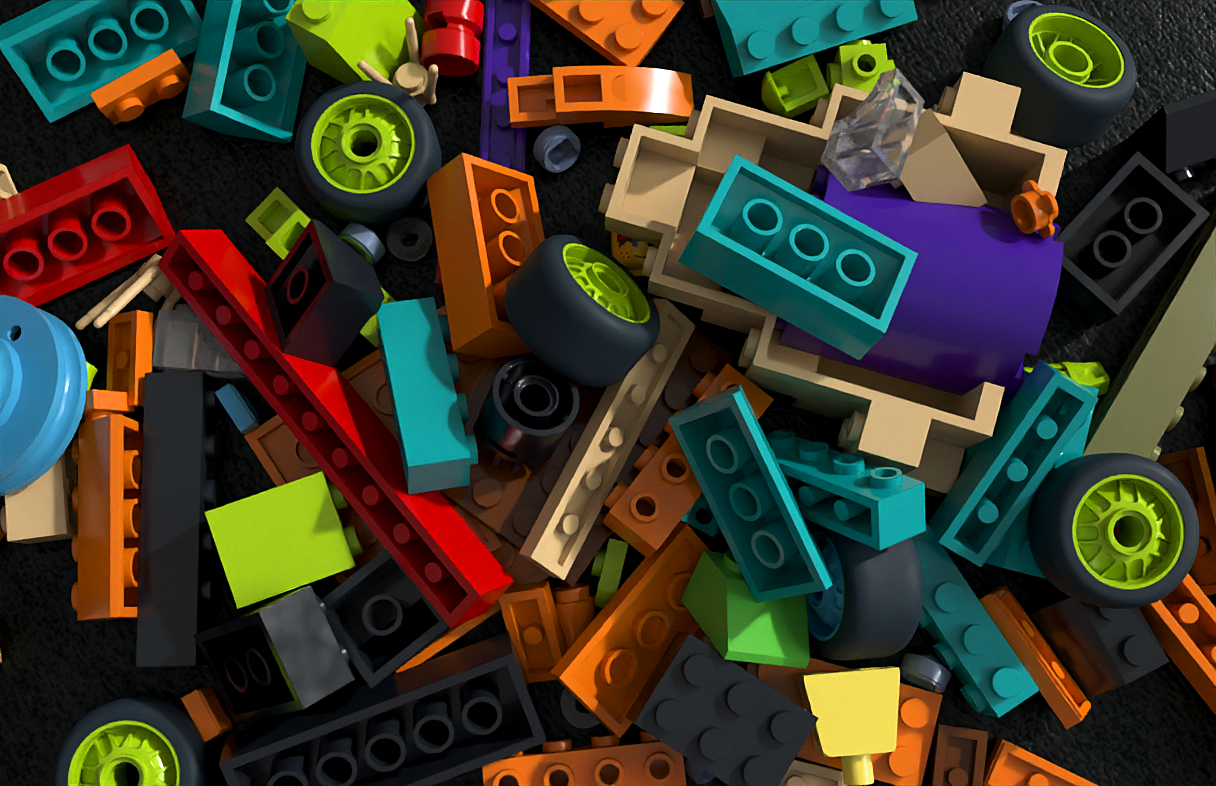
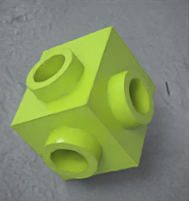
[826,39,895,99]

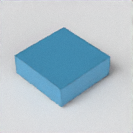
[215,383,265,435]

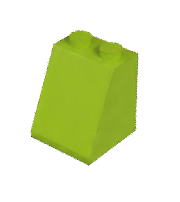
[285,0,427,84]
[205,471,363,609]

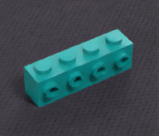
[376,297,478,495]
[928,360,1099,567]
[766,430,926,551]
[911,521,1039,718]

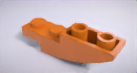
[507,66,694,129]

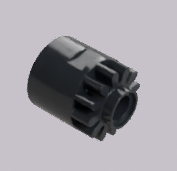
[473,356,580,474]

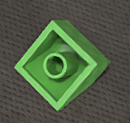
[681,550,810,669]

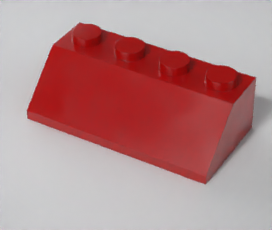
[0,144,176,307]

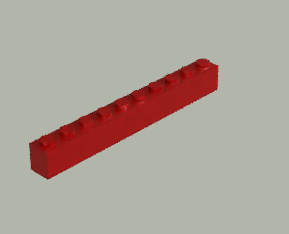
[157,229,514,628]

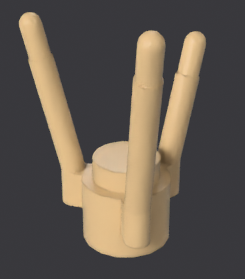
[357,17,438,107]
[75,253,182,351]

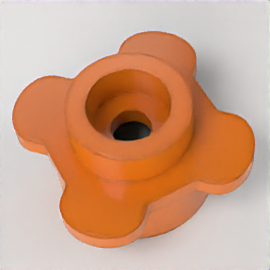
[1011,180,1058,239]

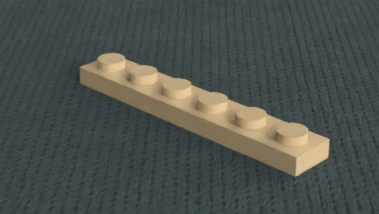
[519,298,696,580]

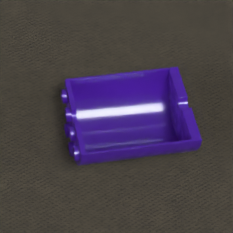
[774,161,1063,408]

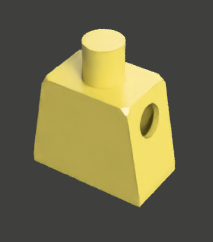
[796,666,900,786]

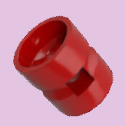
[419,0,485,77]

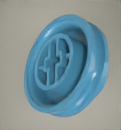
[0,295,88,496]

